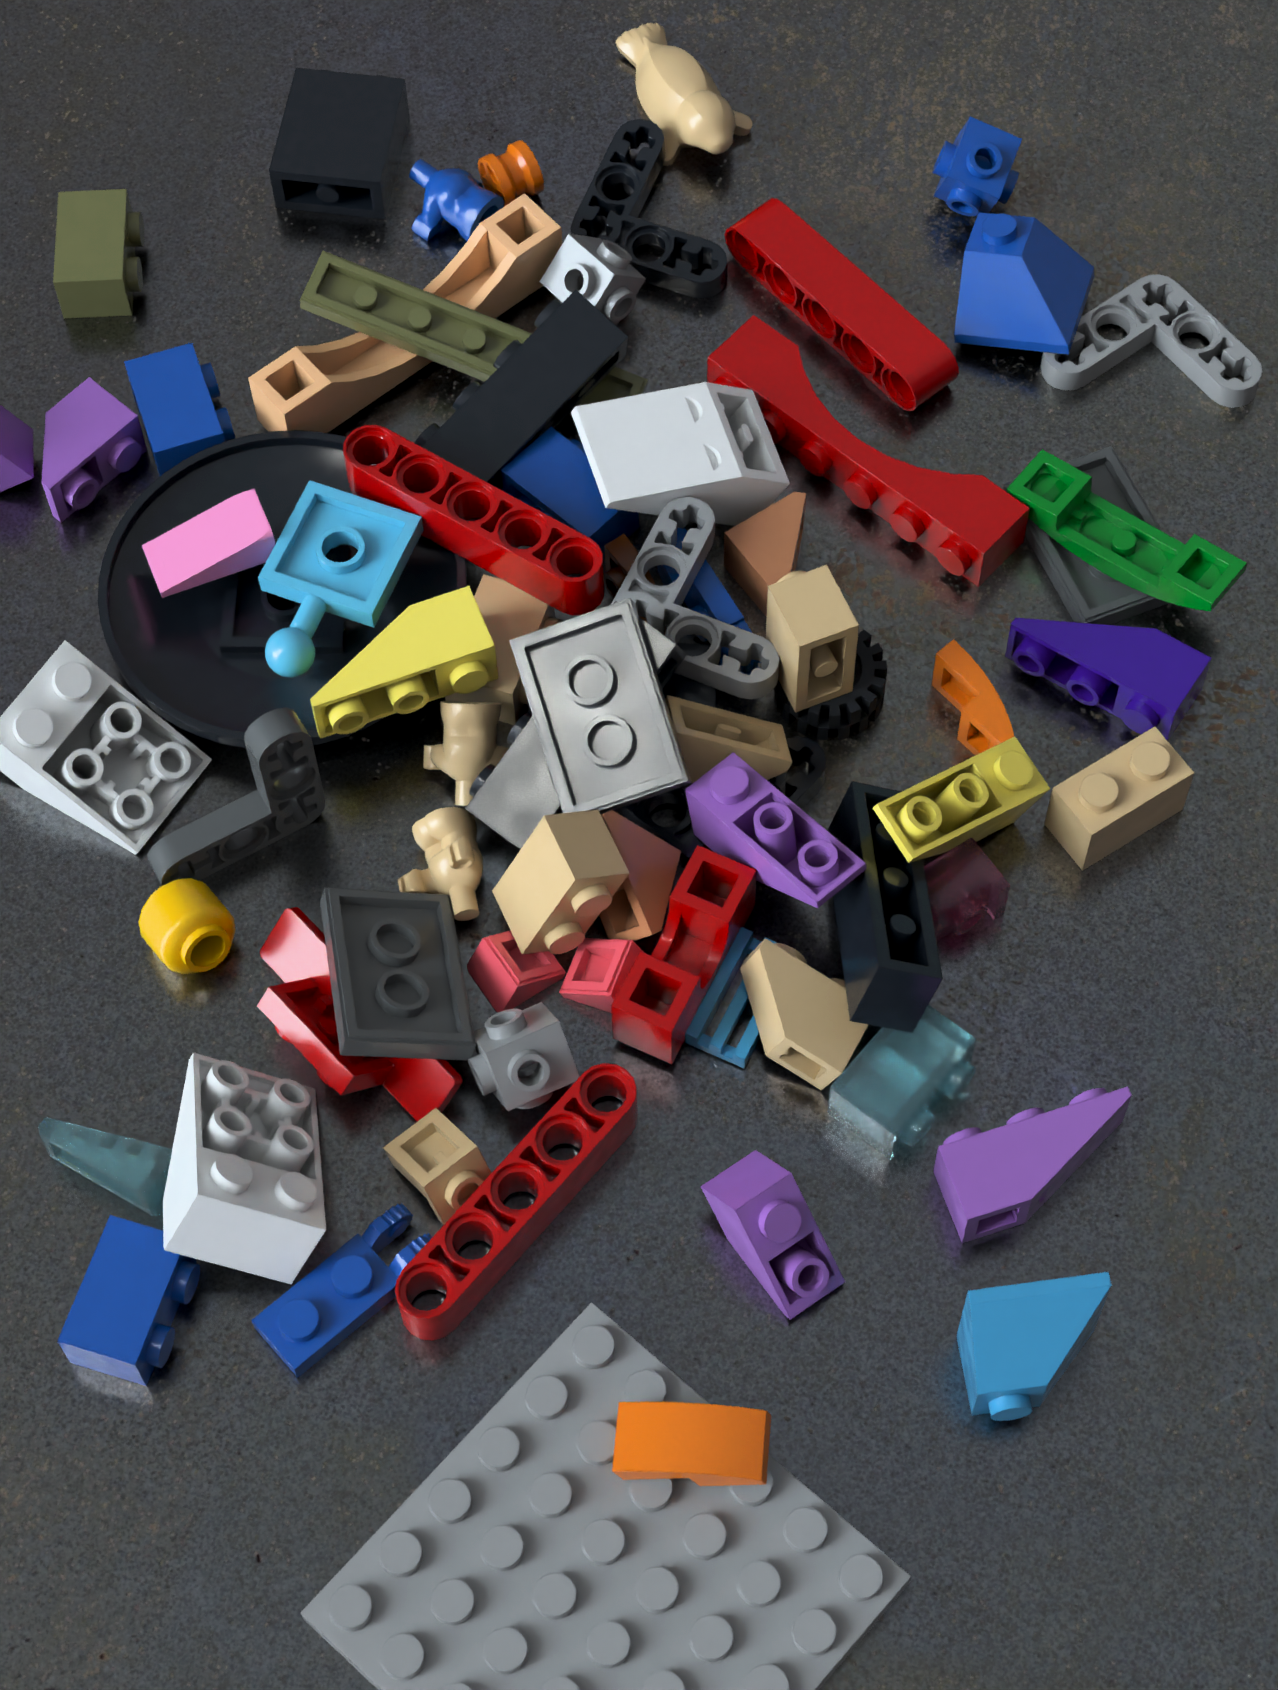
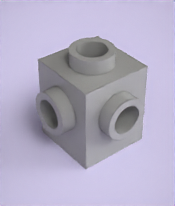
[539,234,646,326]
[468,1002,580,1111]

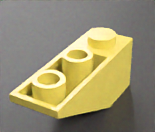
[310,586,499,739]
[873,736,1050,863]

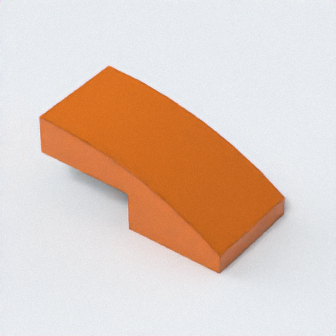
[931,639,1014,755]
[612,1402,771,1486]

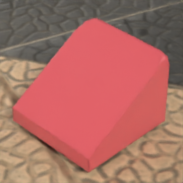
[467,930,566,1012]
[559,938,645,1013]

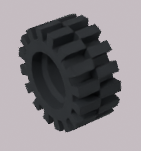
[774,629,887,741]

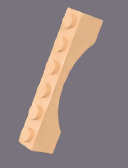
[248,193,562,433]

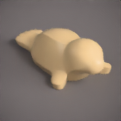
[616,23,753,166]

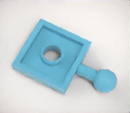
[258,480,424,678]

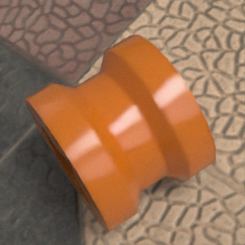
[478,140,544,207]

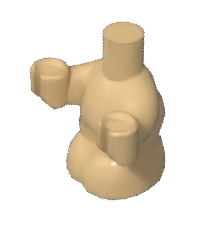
[423,701,509,806]
[398,807,483,921]

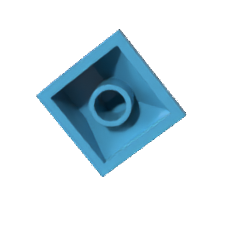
[956,1272,1111,1421]

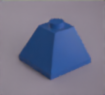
[954,212,1095,355]

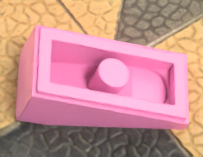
[142,488,275,598]

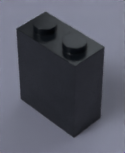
[269,68,410,219]

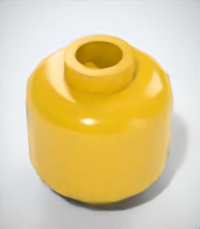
[139,878,236,974]

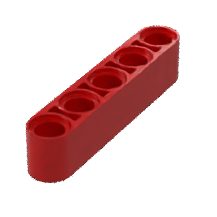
[725,198,959,411]
[343,425,604,615]
[395,1063,638,1341]

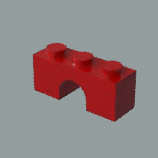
[611,845,757,1064]

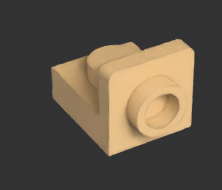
[383,1108,491,1225]

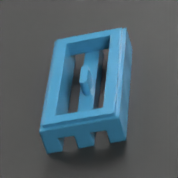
[685,927,776,1069]

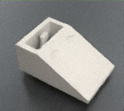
[571,382,790,526]
[0,640,212,855]
[163,1052,326,1284]

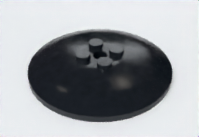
[98,430,467,748]

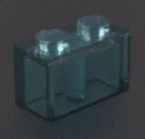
[827,1005,976,1160]

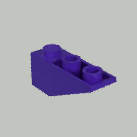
[1005,618,1212,741]

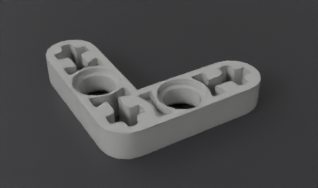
[1041,274,1263,408]
[611,496,780,699]

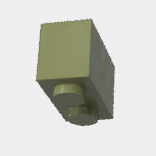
[53,189,145,318]

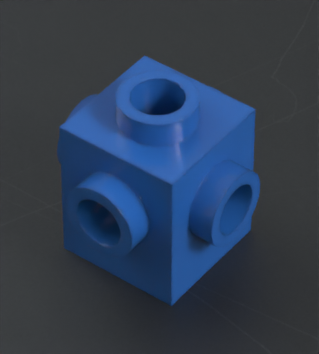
[932,116,1022,216]

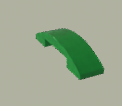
[1007,449,1247,611]

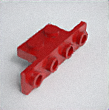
[257,907,462,1121]

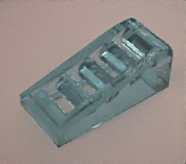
[37,1117,172,1217]

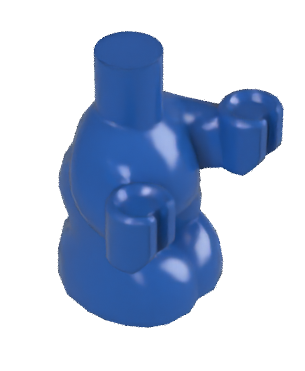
[409,159,504,242]

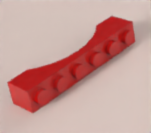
[707,315,1030,587]

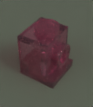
[924,837,1010,941]

